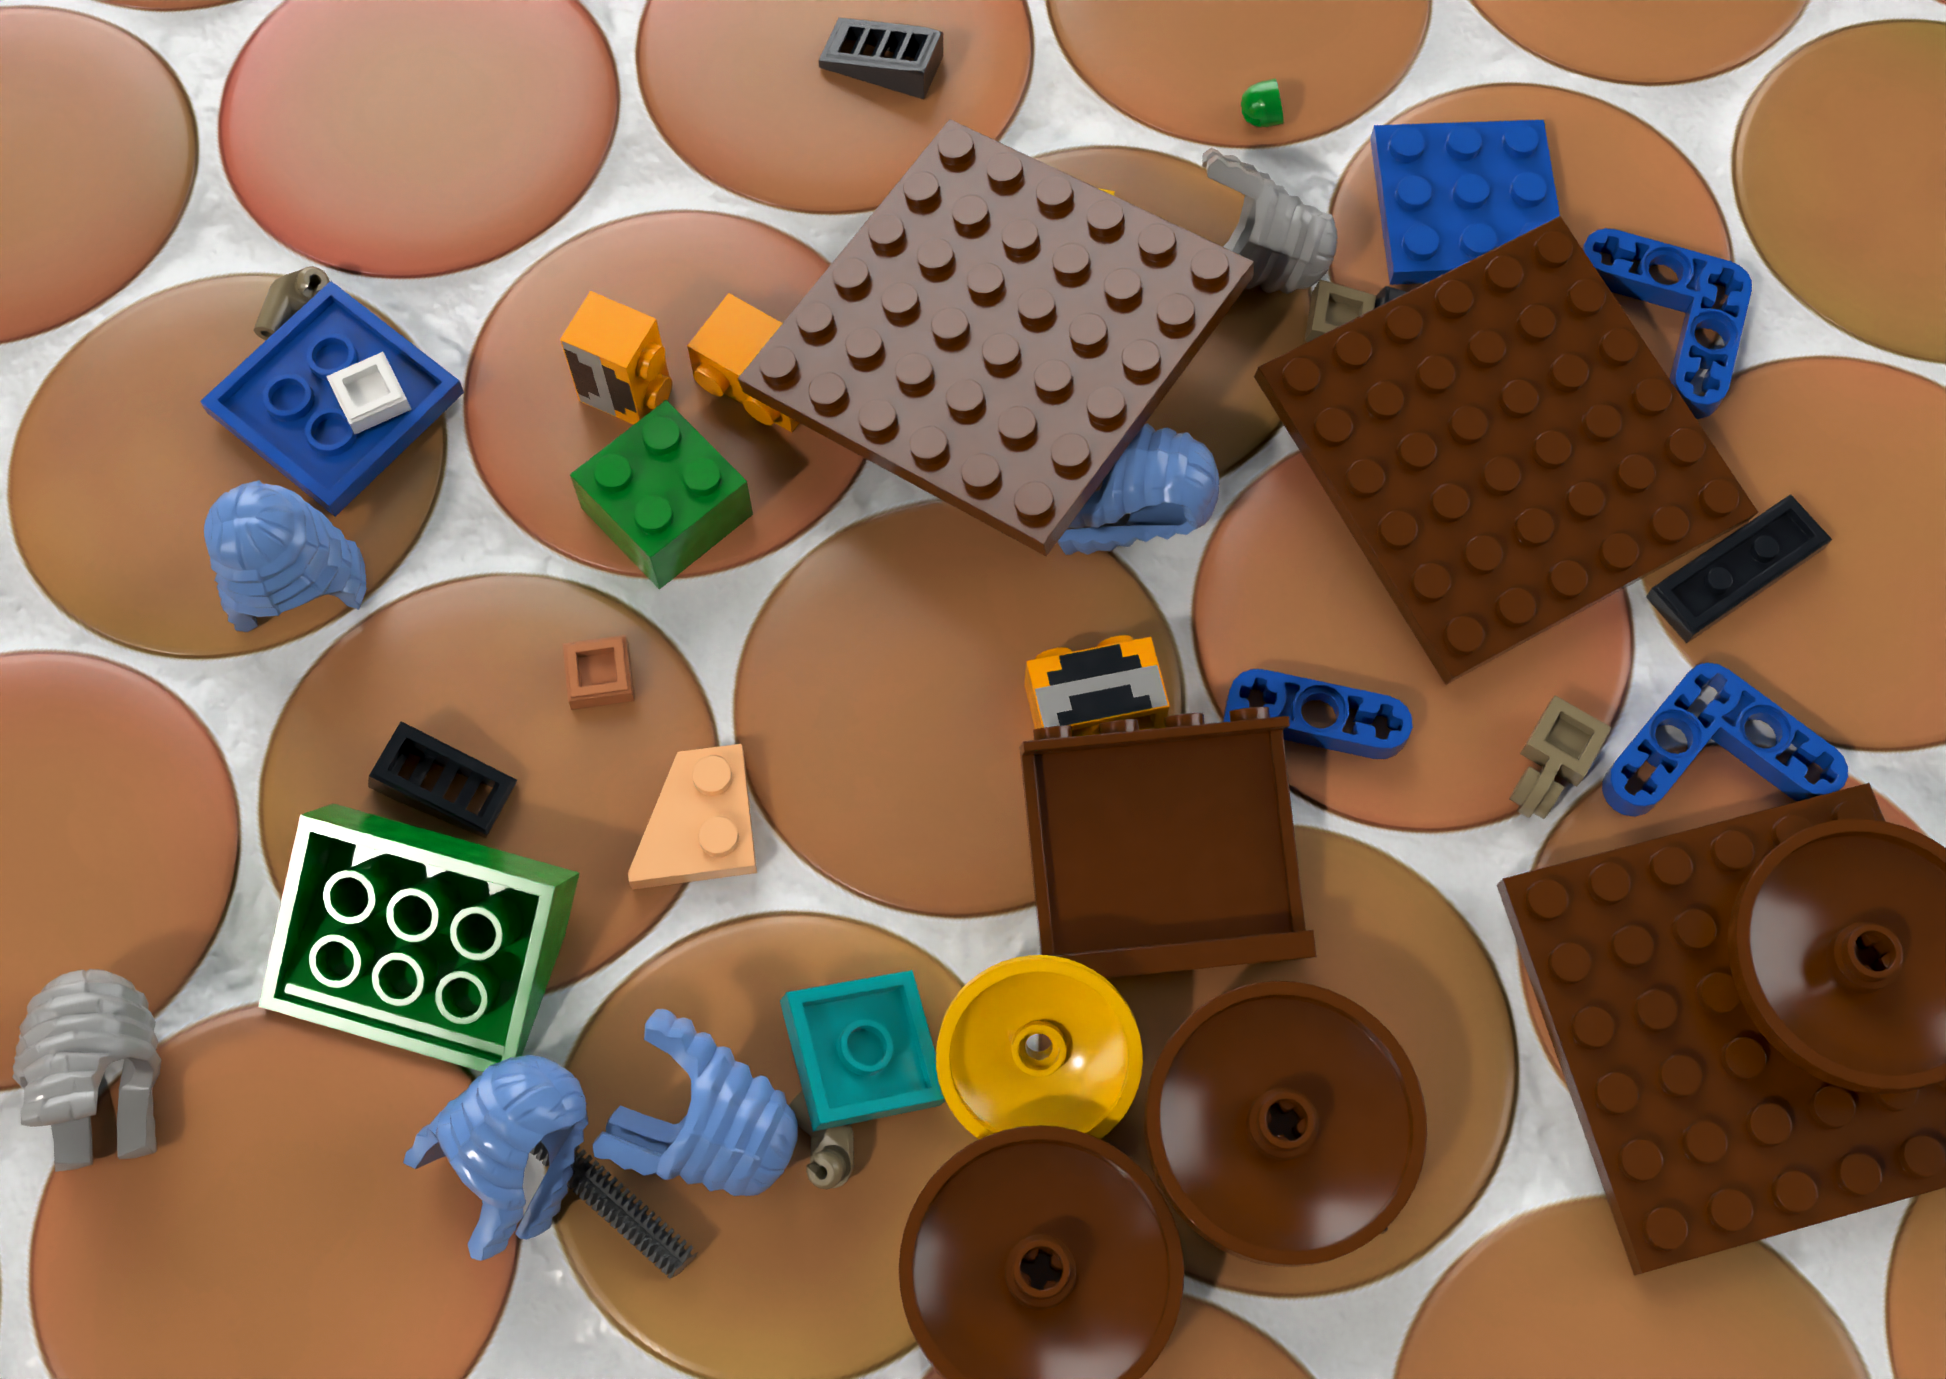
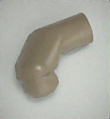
[254,266,330,340]
[789,1091,854,1190]

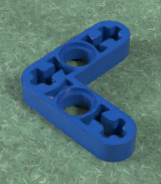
[1582,228,1752,419]
[1602,663,1848,817]
[1222,669,1413,759]

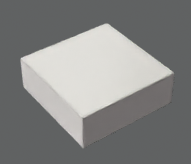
[326,352,412,434]

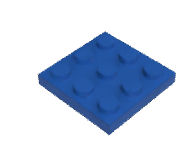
[1370,120,1560,285]
[200,281,464,517]

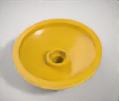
[936,955,1143,1139]

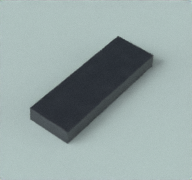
[1646,494,1832,644]

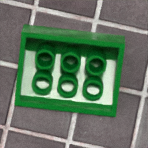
[258,803,580,1072]

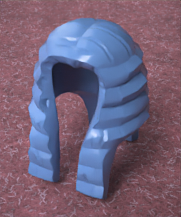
[1058,423,1219,555]
[204,480,366,632]
[592,1009,798,1196]
[403,1055,588,1261]

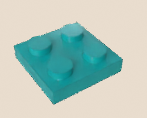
[780,970,946,1132]

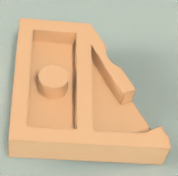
[628,744,757,890]

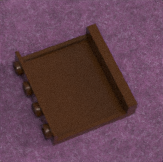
[1019,707,1317,978]

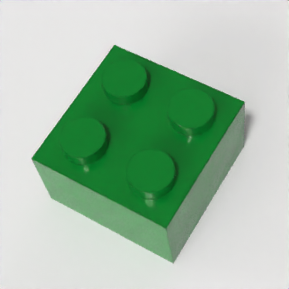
[570,400,753,590]

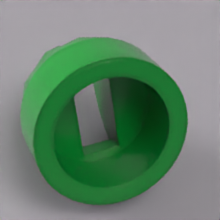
[1241,78,1284,128]

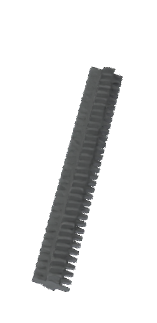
[530,1141,698,1279]

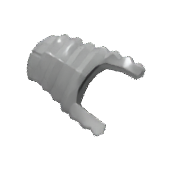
[1202,148,1338,294]
[12,969,162,1172]

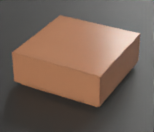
[563,635,635,710]

